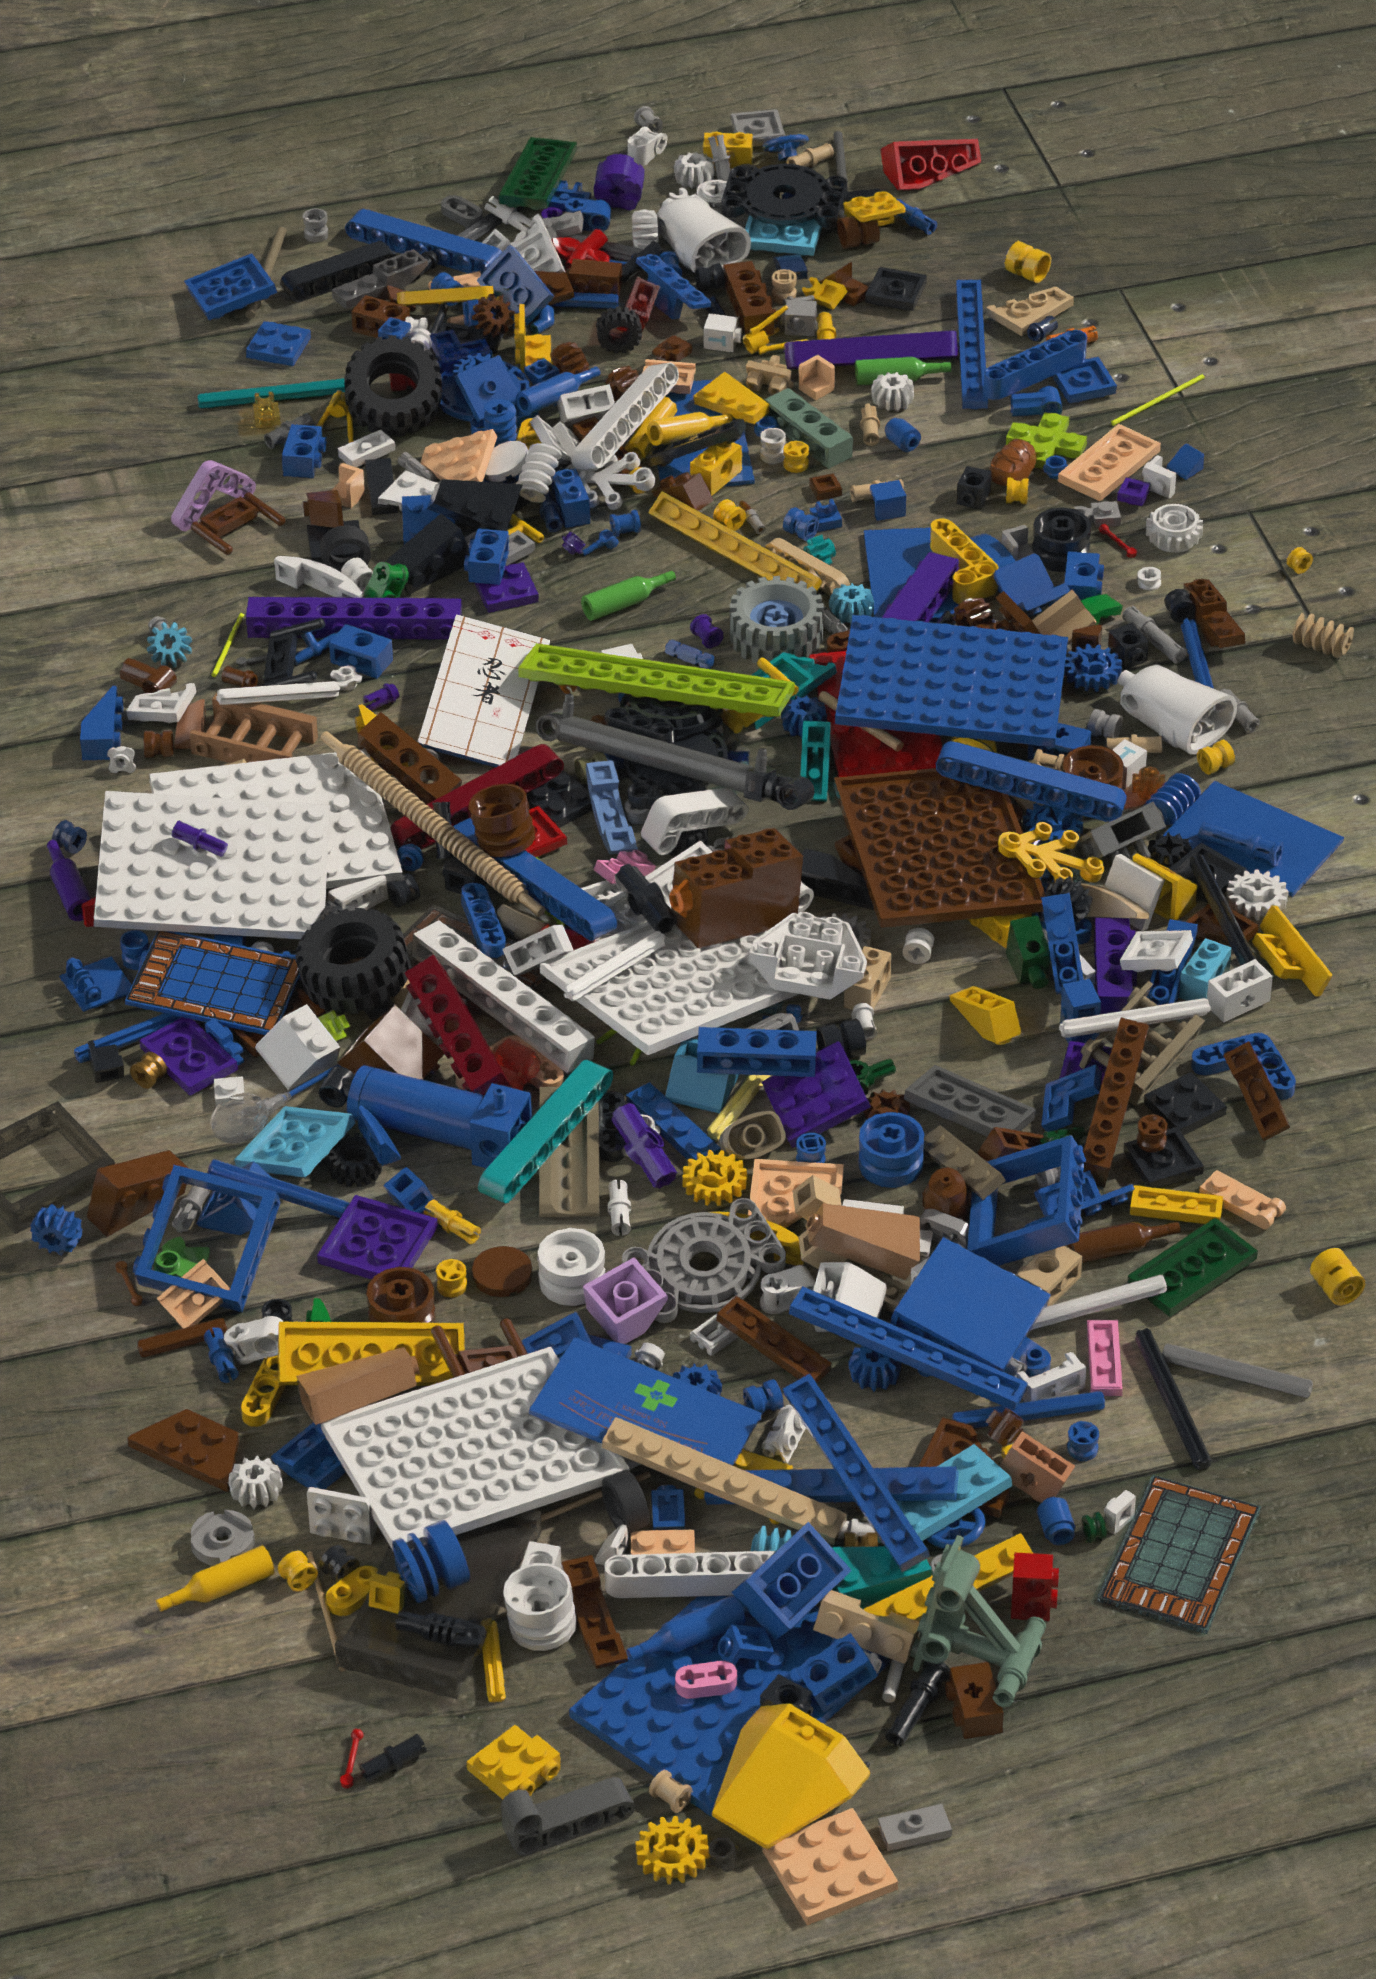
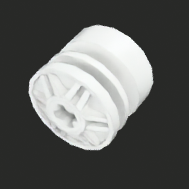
[503,1563,577,1651]

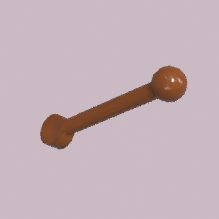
[115,1261,143,1306]

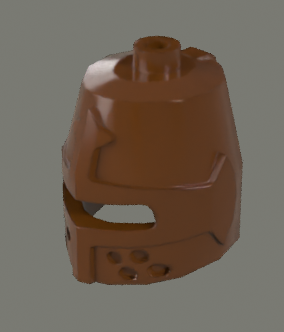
[922,1167,972,1222]

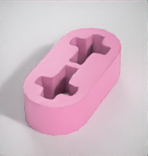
[675,1661,737,1699]

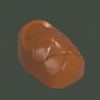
[989,438,1037,486]

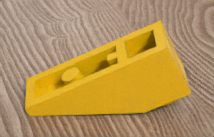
[949,986,1022,1045]

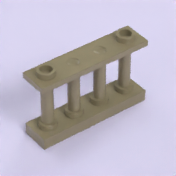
[1079,981,1205,1106]

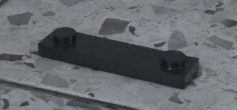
[646,418,747,468]

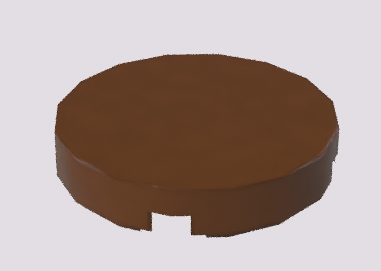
[472,1246,533,1297]

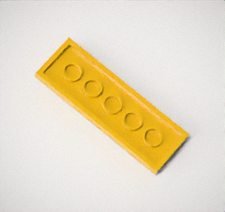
[278,1322,465,1386]

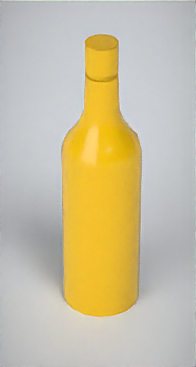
[647,412,733,446]
[156,1545,275,1612]

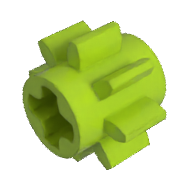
[318,1010,350,1041]

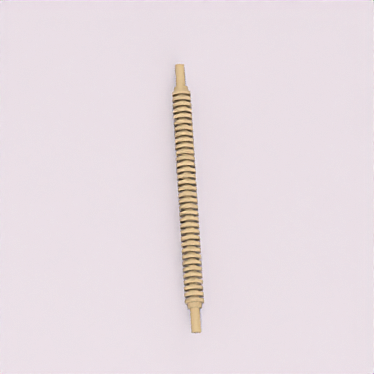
[320,731,545,917]

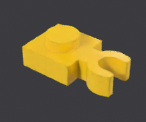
[802,277,848,310]

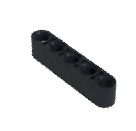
[280,241,397,302]

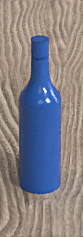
[516,366,600,416]
[626,1595,745,1662]

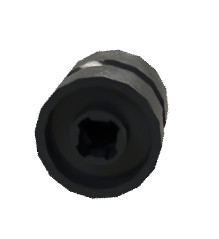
[816,1019,866,1058]

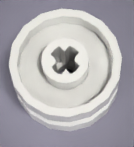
[538,1228,605,1306]

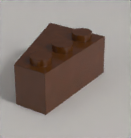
[87,1150,188,1237]

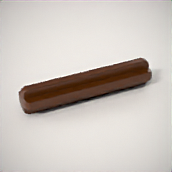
[137,1318,227,1358]

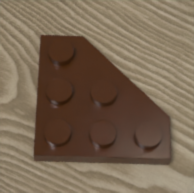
[918,1417,1010,1518]

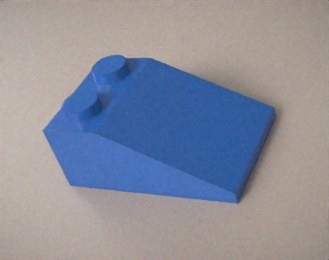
[731,1522,852,1641]

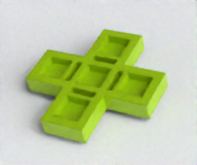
[1006,412,1087,469]

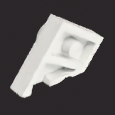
[126,683,196,723]

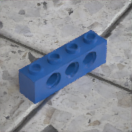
[697,1027,817,1077]

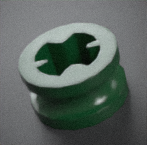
[1081,1512,1107,1543]

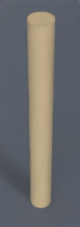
[818,691,904,752]

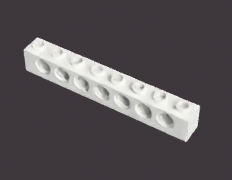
[412,920,595,1073]

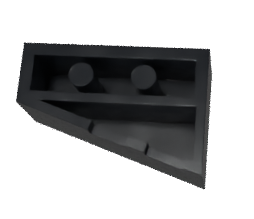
[427,479,523,531]

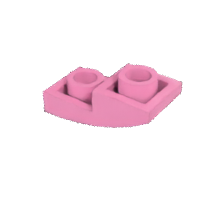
[593,850,656,884]

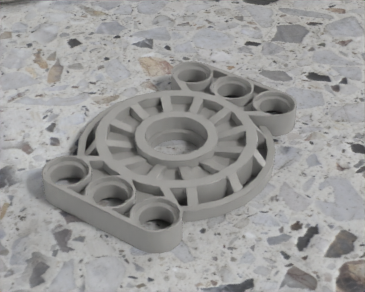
[622,1198,786,1323]

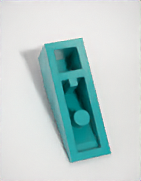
[800,721,831,801]

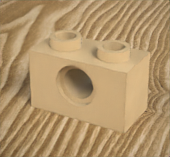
[1016,1246,1082,1306]

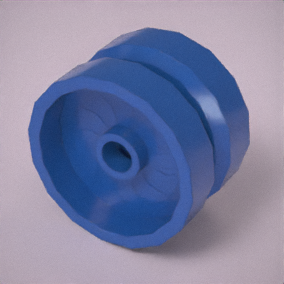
[859,1112,924,1188]

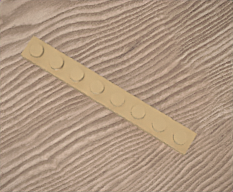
[602,1417,847,1545]

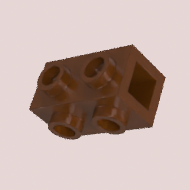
[566,259,622,297]

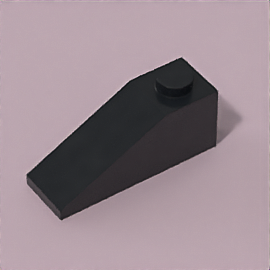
[801,848,874,910]

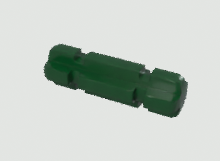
[1040,1127,1089,1145]

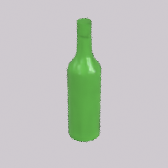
[855,357,951,386]
[581,570,676,621]

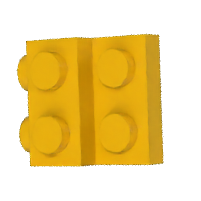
[466,1725,561,1799]

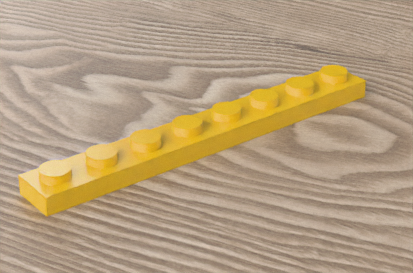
[648,491,823,593]

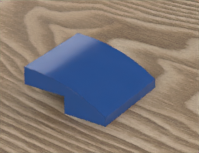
[522,1312,592,1360]
[271,1422,346,1490]

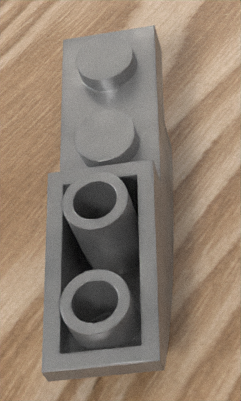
[332,249,428,309]

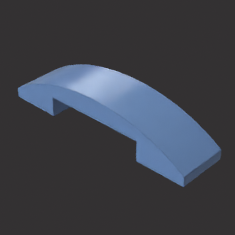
[586,761,638,854]

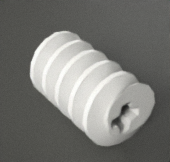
[516,443,562,503]

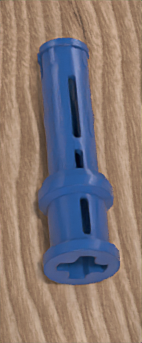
[1198,822,1284,866]

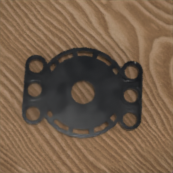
[721,164,847,228]
[605,665,723,744]
[624,717,728,809]

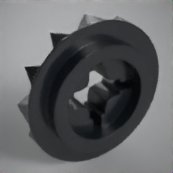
[1148,832,1192,868]

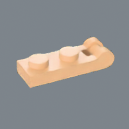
[1199,1170,1286,1229]

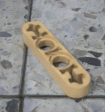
[765,538,850,595]

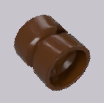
[837,216,880,249]

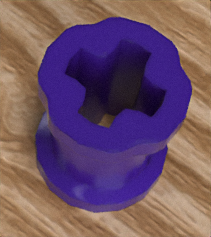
[690,614,724,649]

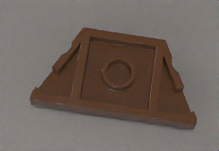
[127,1409,239,1492]

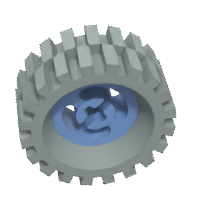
[730,576,823,664]

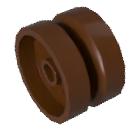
[1063,745,1124,805]
[366,1267,436,1323]

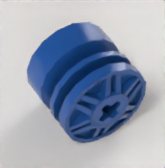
[392,1519,470,1603]

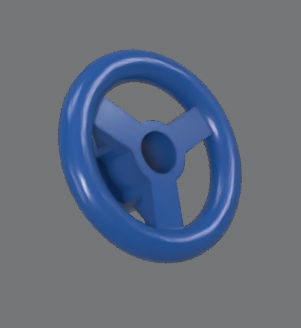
[762,134,809,161]
[926,1507,985,1549]

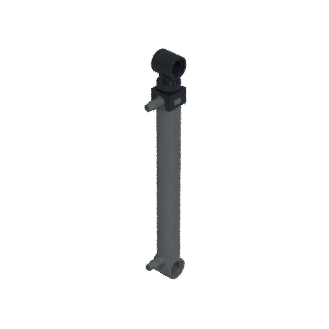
[536,694,815,810]

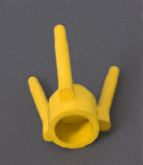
[743,305,808,355]
[316,390,354,443]

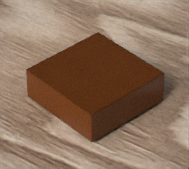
[809,473,842,501]

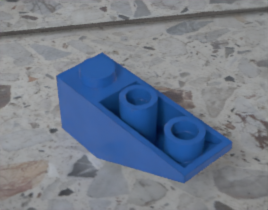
[80,686,123,761]

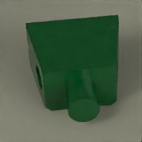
[1006,915,1050,989]

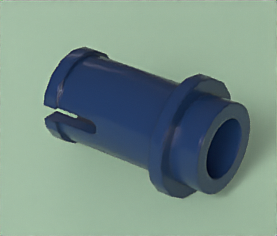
[1027,315,1058,342]

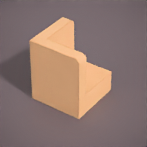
[799,355,835,400]
[332,463,365,509]

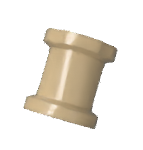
[1034,749,1065,772]
[649,1770,693,1813]

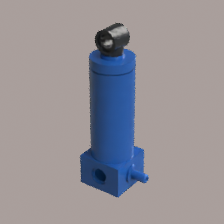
[318,1065,532,1168]

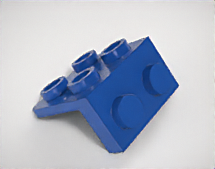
[993,553,1070,618]

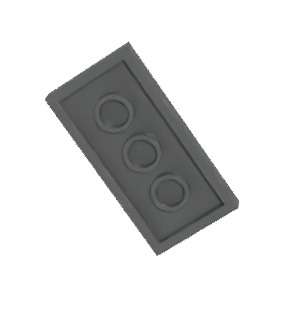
[904,1065,1036,1137]

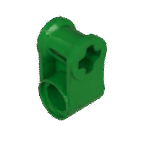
[363,562,409,598]

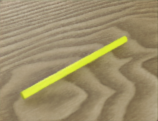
[211,613,244,677]

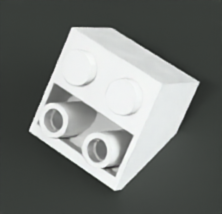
[813,1262,887,1332]

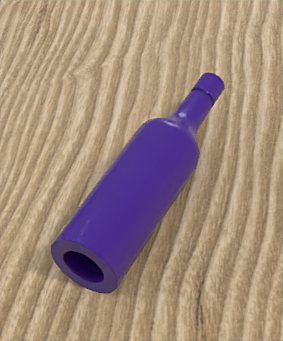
[46,840,91,921]

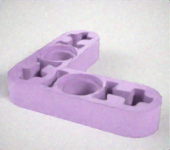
[171,460,256,532]

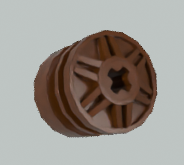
[469,784,535,857]

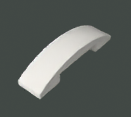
[274,556,362,598]

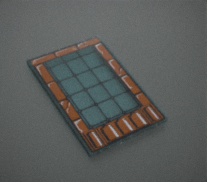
[1097,1475,1261,1635]

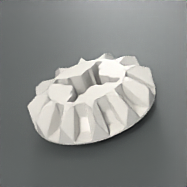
[697,180,735,207]

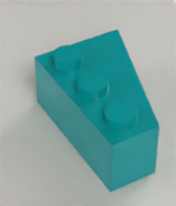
[832,1546,932,1609]

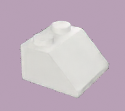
[255,1004,340,1091]

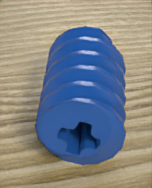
[484,399,517,447]
[1144,773,1201,825]

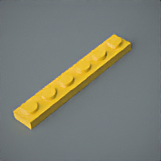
[863,1533,1033,1621]

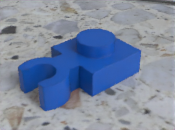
[205,1018,244,1066]

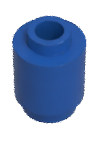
[885,418,921,452]
[1037,1497,1075,1545]

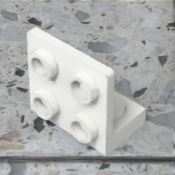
[307,1487,378,1545]

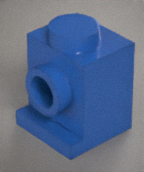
[383,1167,435,1214]

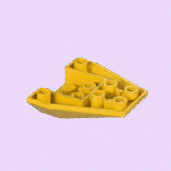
[712,1703,870,1849]

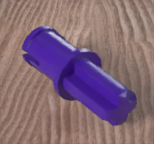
[171,820,228,857]

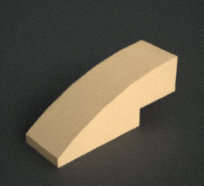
[1081,883,1149,919]

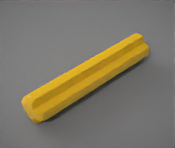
[480,1620,506,1703]

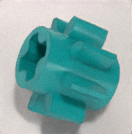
[803,534,836,565]

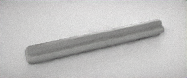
[1162,1343,1313,1398]

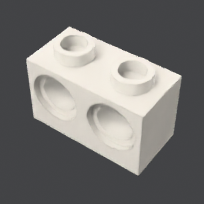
[557,384,615,427]

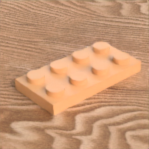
[1058,424,1161,501]

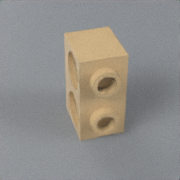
[844,946,891,1010]

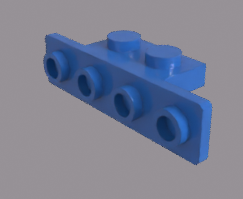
[636,254,711,319]
[1023,1170,1135,1228]

